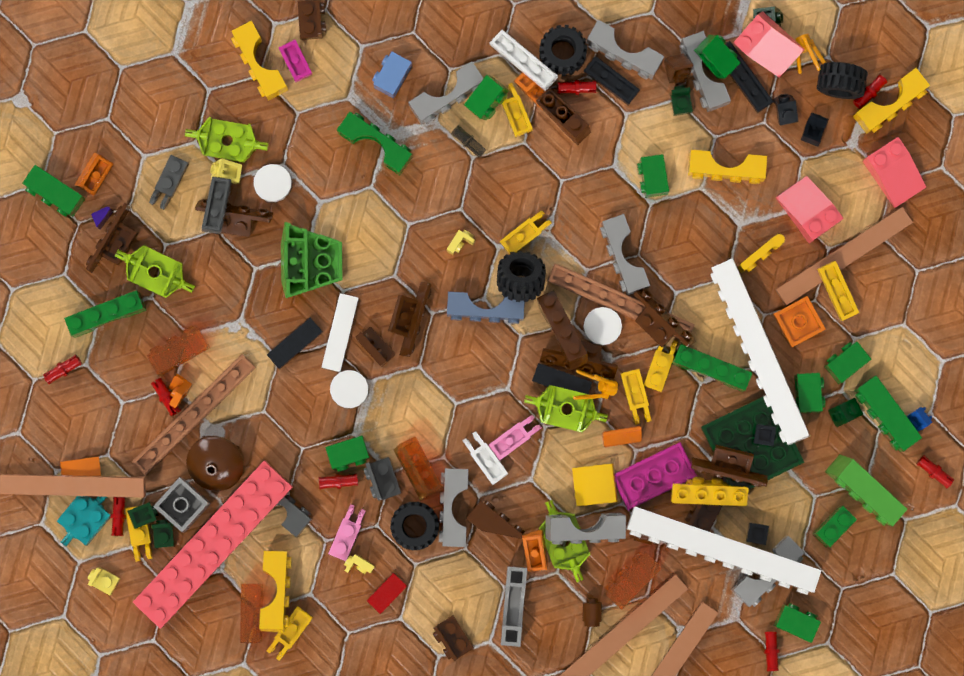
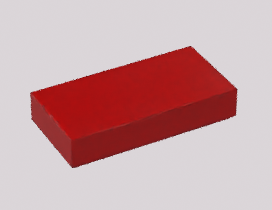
[367,573,407,614]

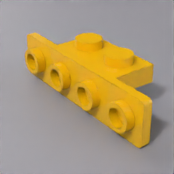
[671,477,749,506]

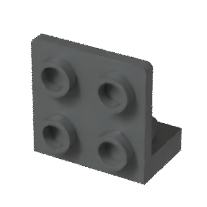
[363,457,402,501]

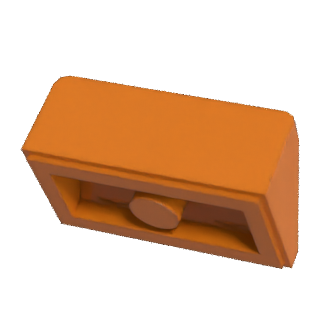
[75,153,113,196]
[602,426,642,447]
[522,530,548,572]

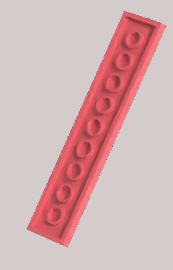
[133,460,293,629]

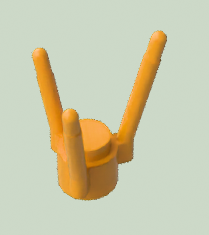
[795,34,826,74]
[573,369,618,400]

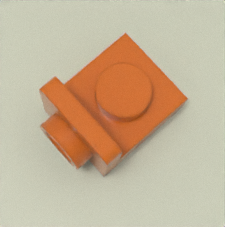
[169,374,192,408]

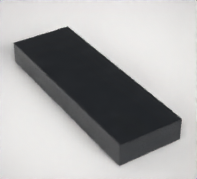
[583,56,640,106]
[267,317,323,370]
[532,363,592,394]

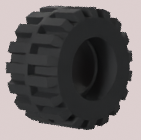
[539,25,587,76]
[817,62,868,99]
[497,251,546,302]
[390,502,439,550]

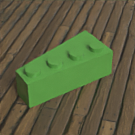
[825,454,907,527]

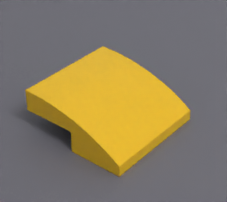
[572,464,618,507]

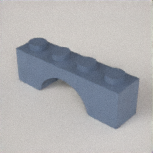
[447,292,525,324]

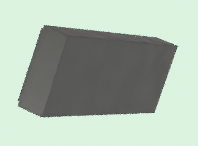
[202,177,231,234]

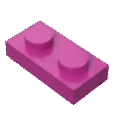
[279,40,312,83]

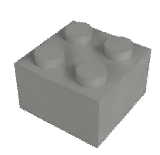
[153,477,211,533]

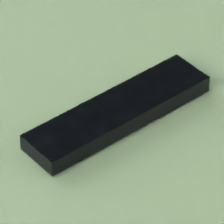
[725,41,774,114]

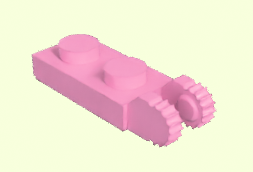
[488,415,542,461]
[328,505,366,561]

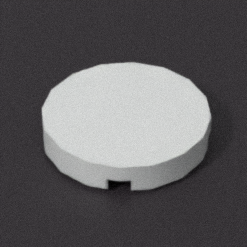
[254,164,292,202]
[583,307,622,346]
[330,370,368,409]

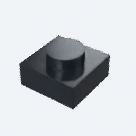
[753,424,776,446]
[746,523,769,545]

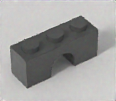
[277,494,312,537]

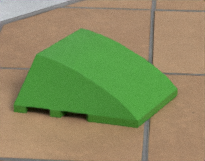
[281,222,343,298]

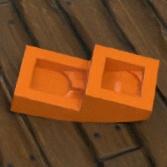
[514,72,545,110]
[60,457,101,476]

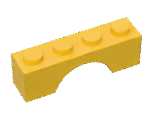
[231,21,288,101]
[853,68,930,134]
[688,150,767,184]
[259,551,292,632]

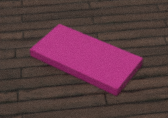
[615,442,697,510]

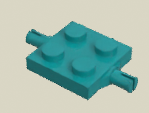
[57,496,111,547]

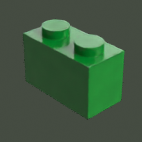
[694,35,740,79]
[464,75,509,120]
[637,154,669,198]
[824,342,872,385]
[794,373,825,413]
[325,436,370,472]
[813,506,857,547]
[773,603,821,643]

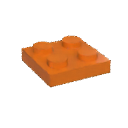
[773,296,826,348]

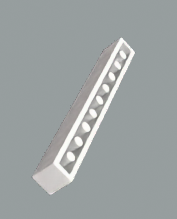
[710,258,810,445]
[626,507,822,595]

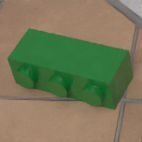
[22,165,85,217]

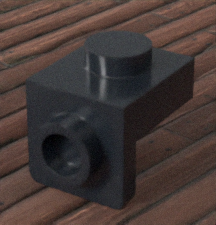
[773,94,798,126]
[801,113,829,147]

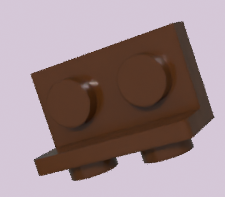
[298,0,326,40]
[355,327,395,368]
[685,504,723,532]
[432,615,474,661]

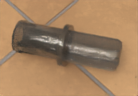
[451,125,486,157]

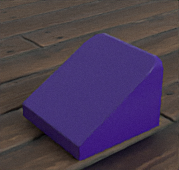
[91,206,113,230]

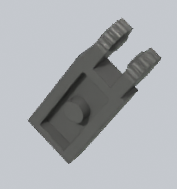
[149,155,189,210]

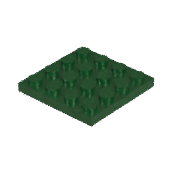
[700,395,805,489]

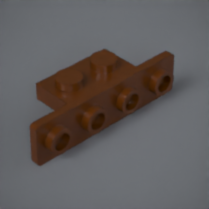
[195,199,273,237]
[86,203,138,273]
[388,282,431,357]
[634,289,696,347]
[540,341,618,379]
[691,445,768,487]

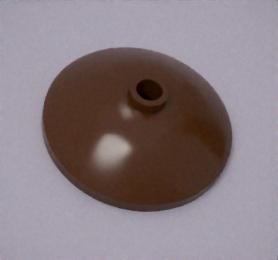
[186,436,244,491]

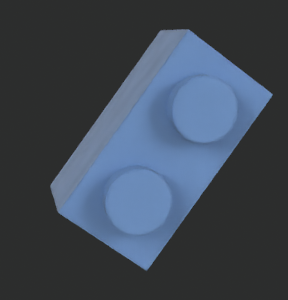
[372,52,412,99]

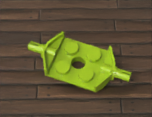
[185,117,269,163]
[115,245,195,298]
[524,385,608,432]
[539,500,591,582]

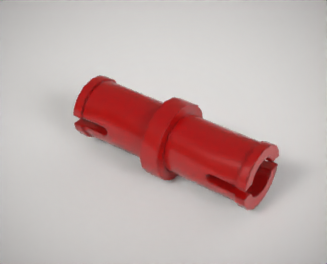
[853,74,888,109]
[557,80,596,95]
[43,354,82,385]
[151,378,181,416]
[916,455,954,489]
[318,473,358,489]
[110,497,126,536]
[764,632,780,671]

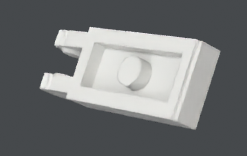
[463,431,508,485]

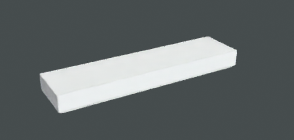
[490,30,558,91]
[322,293,359,372]

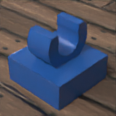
[907,407,932,432]

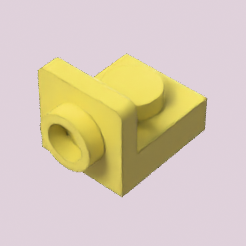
[210,158,242,184]
[447,230,475,255]
[344,554,375,574]
[88,567,120,595]

